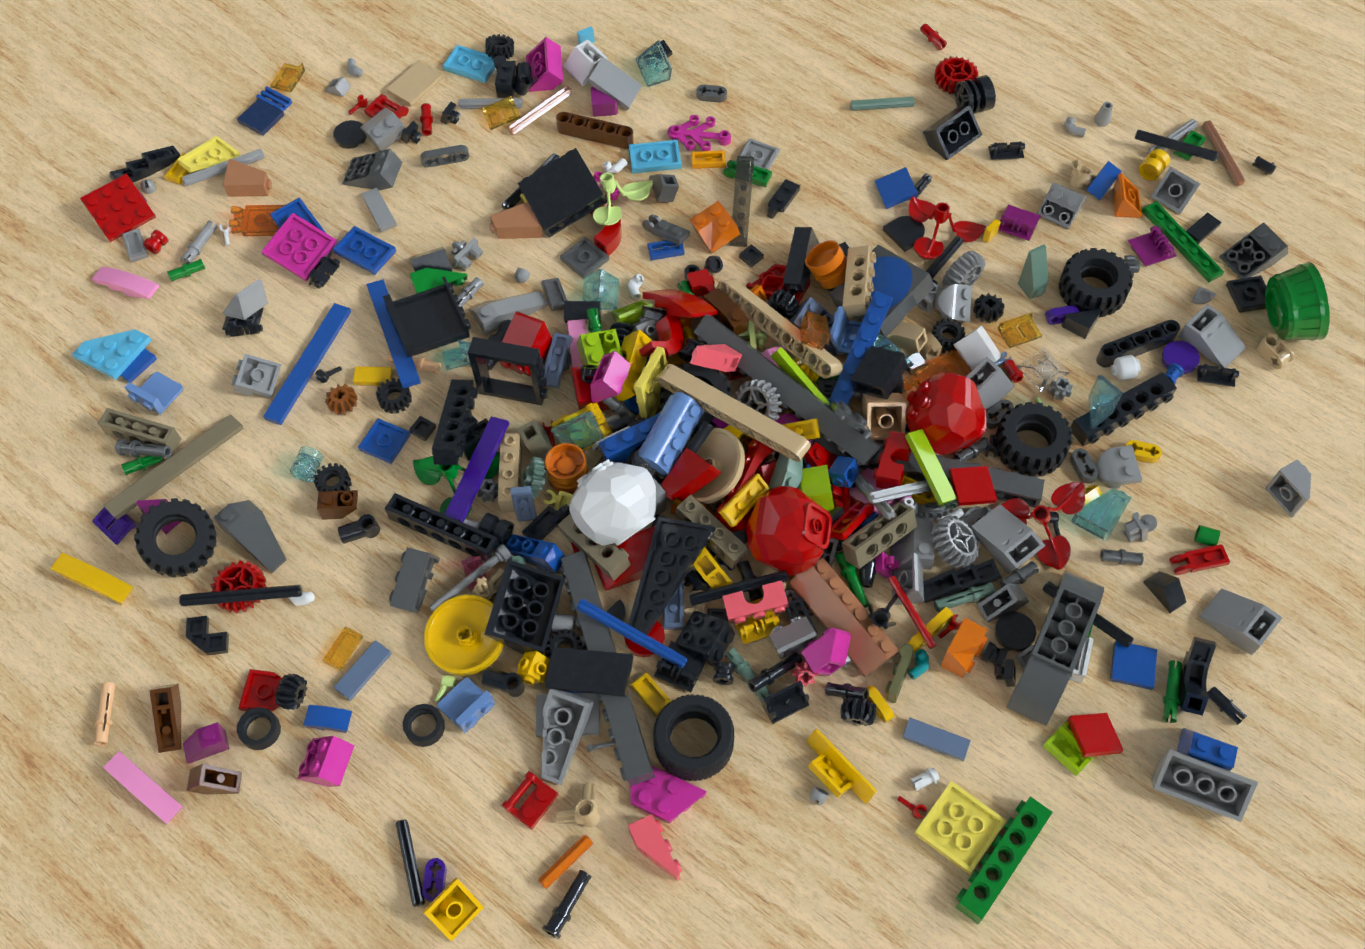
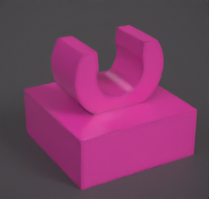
[875,552,899,578]

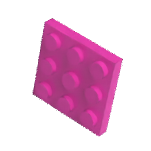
[261,213,337,281]

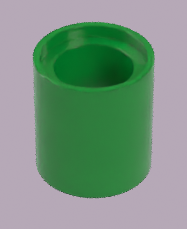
[1194,525,1220,546]

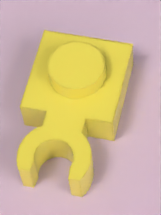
[543,490,574,510]

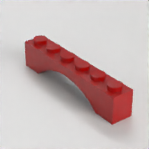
[716,439,775,532]

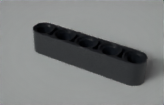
[1096,320,1180,368]

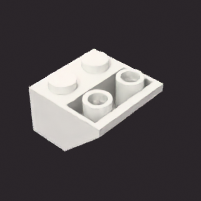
[564,40,607,86]

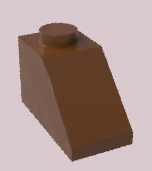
[187,764,242,795]

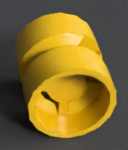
[1138,149,1170,181]

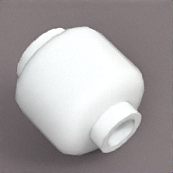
[1111,355,1141,381]

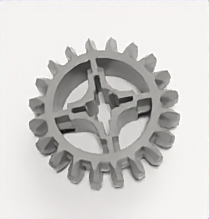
[942,251,985,286]
[734,379,783,421]
[931,515,980,568]

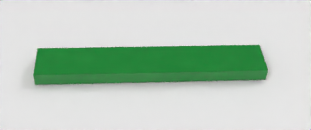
[1142,201,1224,283]

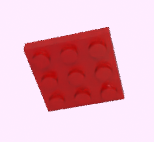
[80,174,156,242]

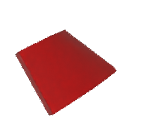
[746,264,811,305]

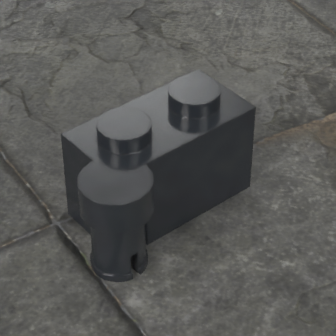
[493,55,516,98]

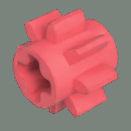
[792,659,819,687]

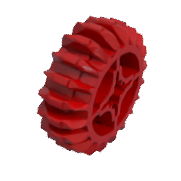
[934,56,979,94]
[210,560,267,614]

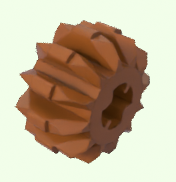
[325,384,358,415]

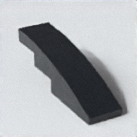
[110,145,180,182]
[923,559,1002,603]

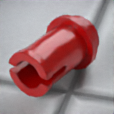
[1003,359,1024,383]

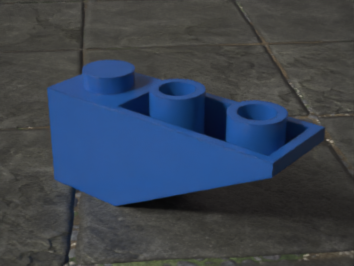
[505,534,566,573]

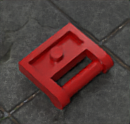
[364,94,409,119]
[501,771,559,830]

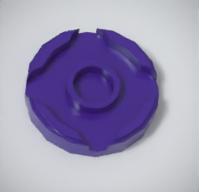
[1162,341,1200,374]

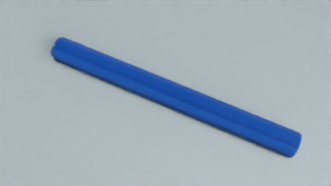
[577,599,687,668]

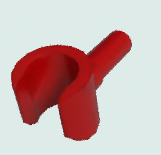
[348,95,368,115]
[542,420,556,447]
[938,614,963,639]
[897,796,928,819]

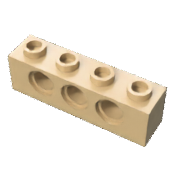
[843,245,876,317]
[498,433,522,512]

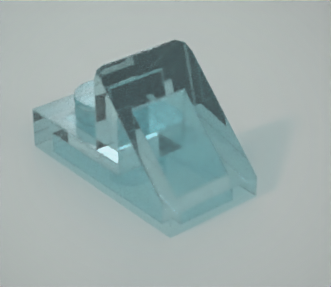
[442,340,471,370]

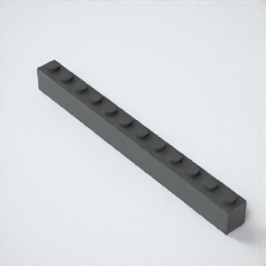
[694,314,882,466]
[813,431,1045,508]
[560,550,655,786]

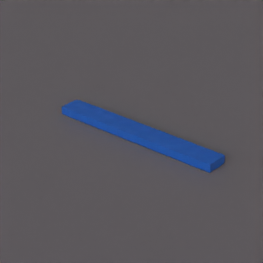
[366,279,421,389]
[263,303,351,425]

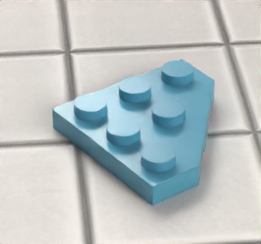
[72,329,152,380]

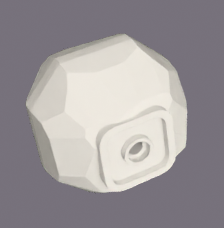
[569,459,656,546]

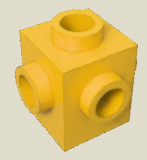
[516,651,550,685]

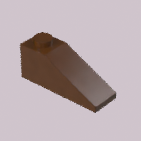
[703,288,749,335]
[149,683,181,753]

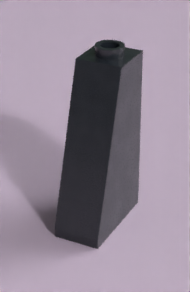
[783,227,820,294]

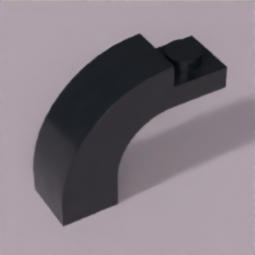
[1179,637,1216,716]

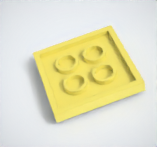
[633,346,667,419]
[914,781,1007,875]

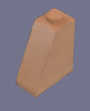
[223,159,272,197]
[489,202,543,239]

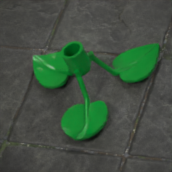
[413,452,500,519]

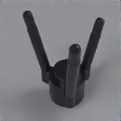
[868,593,898,629]

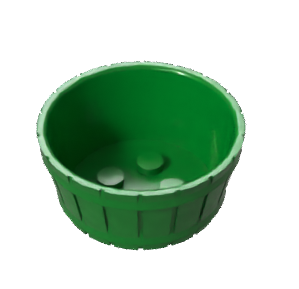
[1265,261,1330,341]

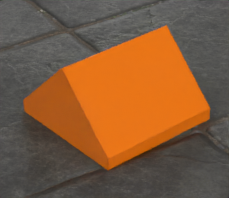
[1112,173,1143,218]

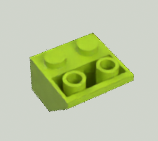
[577,329,623,366]

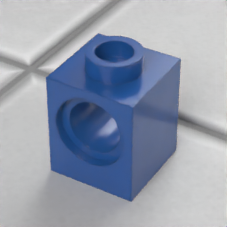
[828,456,860,488]

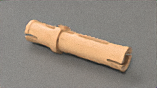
[386,350,441,374]
[93,682,116,746]

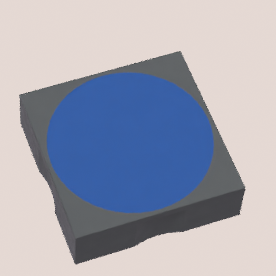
[829,244,935,338]

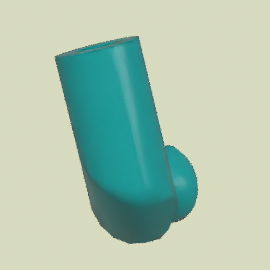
[908,649,929,680]

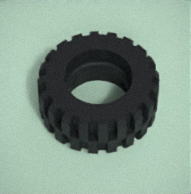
[1059,248,1133,317]
[660,363,732,437]
[994,402,1072,476]
[134,498,217,577]

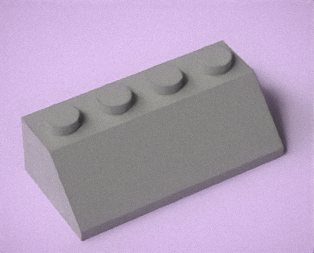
[1151,748,1258,822]

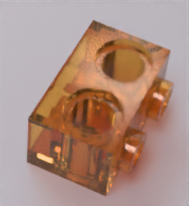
[799,310,831,350]

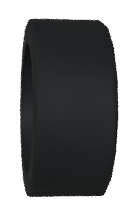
[402,704,445,747]
[237,707,281,750]

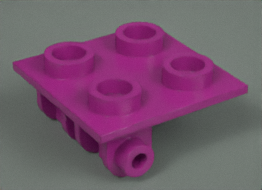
[999,204,1041,241]
[1128,226,1177,267]

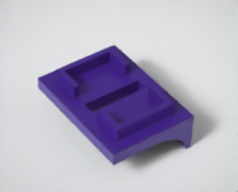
[92,500,137,545]

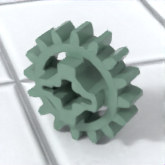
[522,457,546,499]

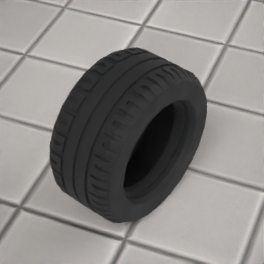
[653,694,735,781]

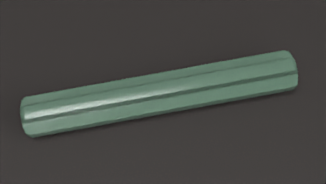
[850,97,915,110]

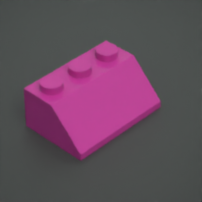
[526,37,563,92]

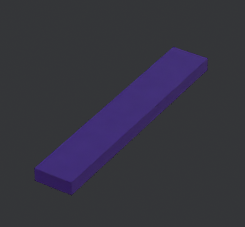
[445,416,510,522]

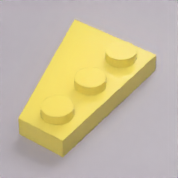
[178,136,240,173]

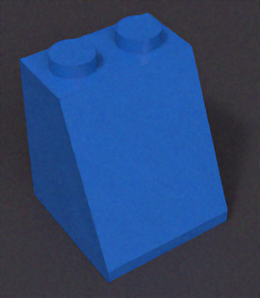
[1177,727,1238,771]

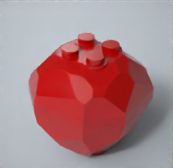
[906,372,986,455]
[746,486,832,576]

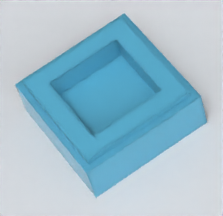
[577,27,595,44]

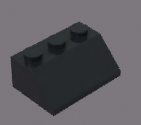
[923,105,982,160]

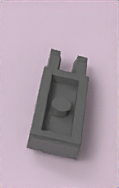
[642,214,690,245]

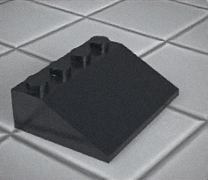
[484,559,565,655]

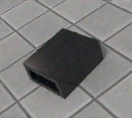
[850,346,908,400]

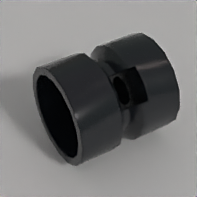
[478,513,514,546]

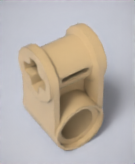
[1256,333,1295,369]

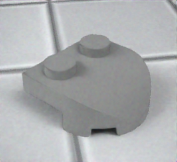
[935,284,972,322]
[1096,445,1142,489]

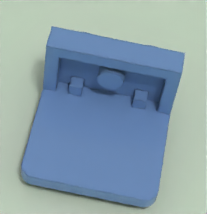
[828,306,862,356]
[124,372,183,415]
[438,678,495,733]

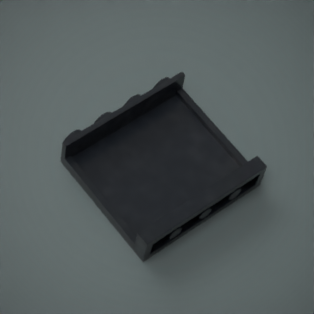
[518,148,607,238]
[383,276,471,358]

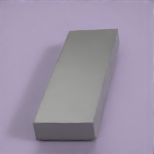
[361,187,397,232]

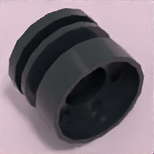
[955,75,996,114]

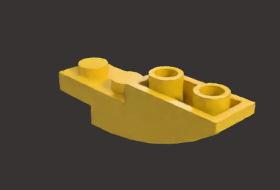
[684,520,733,589]

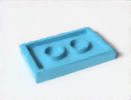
[443,45,496,83]
[628,140,682,174]

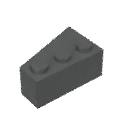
[389,547,440,613]

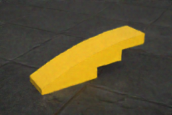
[50,552,134,605]

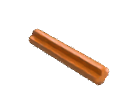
[538,835,593,889]

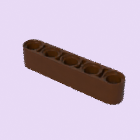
[556,112,634,149]

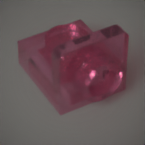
[461,556,488,590]

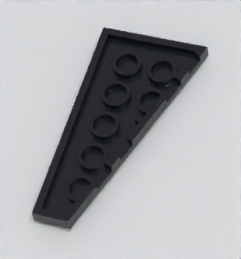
[628,517,716,635]

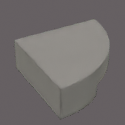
[1191,286,1216,304]

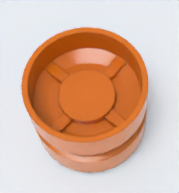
[805,240,847,289]
[545,443,588,494]

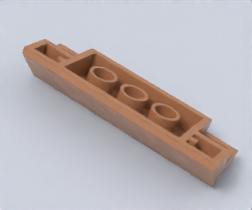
[789,558,900,677]

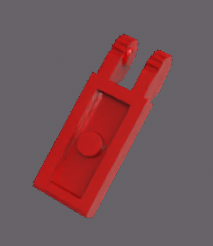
[830,501,874,540]
[1169,544,1230,575]

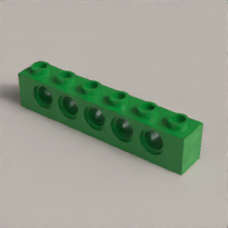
[956,796,1053,924]

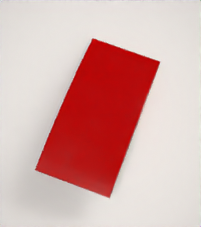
[643,289,718,318]
[593,526,656,591]

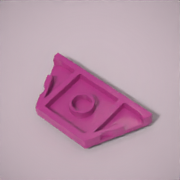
[631,766,706,824]

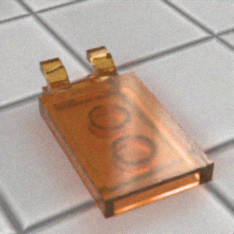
[229,205,285,236]
[904,349,972,392]

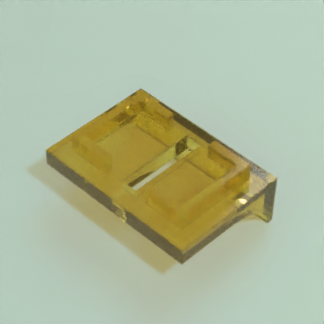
[270,63,305,92]
[482,96,521,130]
[998,312,1042,348]

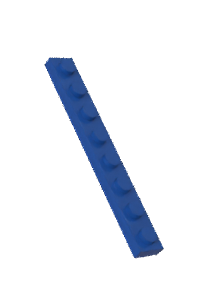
[829,291,893,406]

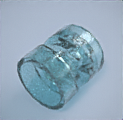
[289,446,324,482]

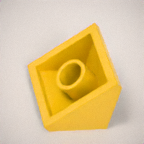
[423,878,484,942]

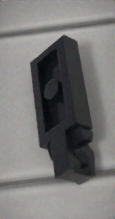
[767,179,800,219]

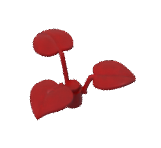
[908,196,986,259]
[993,482,1085,570]

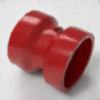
[143,230,169,254]

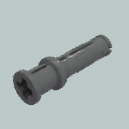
[115,438,172,458]

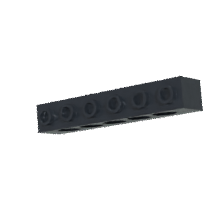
[1071,372,1177,446]
[432,379,478,465]
[384,493,500,562]

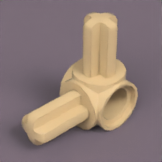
[1069,159,1096,188]
[472,569,504,604]
[556,782,600,827]

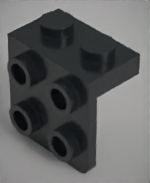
[676,611,735,667]

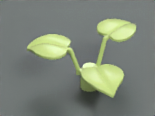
[593,173,653,225]

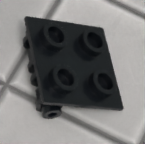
[222,308,264,337]
[654,641,706,693]

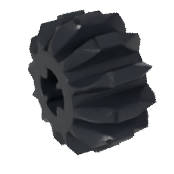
[767,289,799,319]
[973,292,1005,324]
[275,674,308,710]
[840,697,876,726]

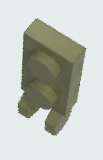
[885,643,913,703]

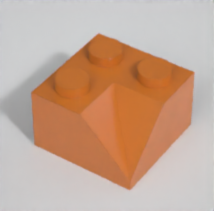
[690,200,741,253]
[940,618,988,678]

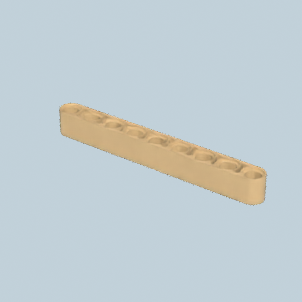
[716,279,842,378]
[657,364,811,462]

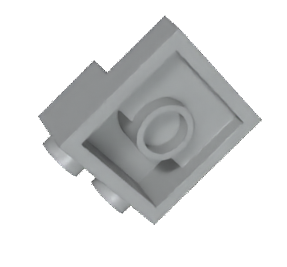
[231,354,282,398]

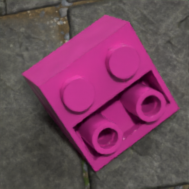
[590,351,631,403]
[801,628,851,676]
[297,736,355,787]

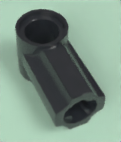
[514,62,533,96]
[338,514,380,544]
[481,667,525,697]

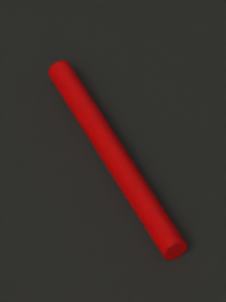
[888,576,937,649]

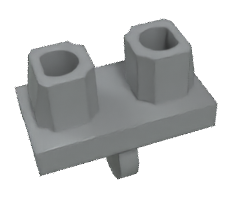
[451,238,483,271]
[1124,512,1157,542]

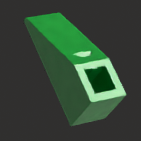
[410,268,468,294]

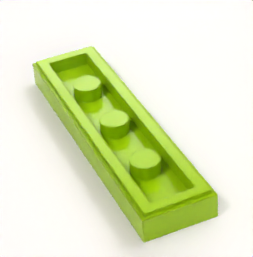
[770,347,830,406]
[905,429,957,506]

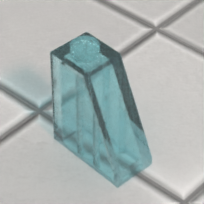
[1071,488,1132,541]

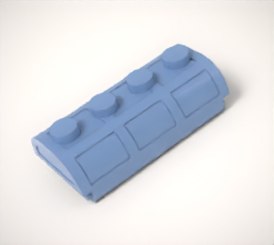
[638,392,704,478]

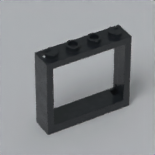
[467,337,548,406]

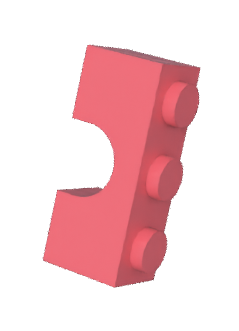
[723,580,789,624]

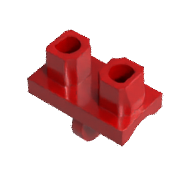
[831,485,856,512]

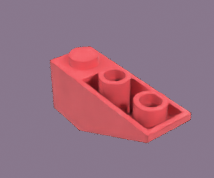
[690,344,742,372]
[628,814,682,881]

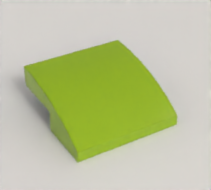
[1043,715,1095,776]

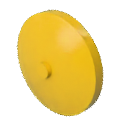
[424,595,504,676]

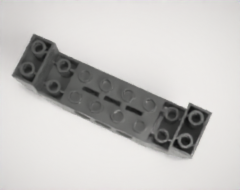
[1006,570,1104,726]

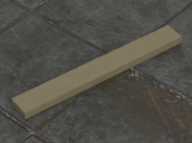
[103,414,244,520]

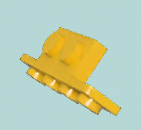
[806,729,877,804]

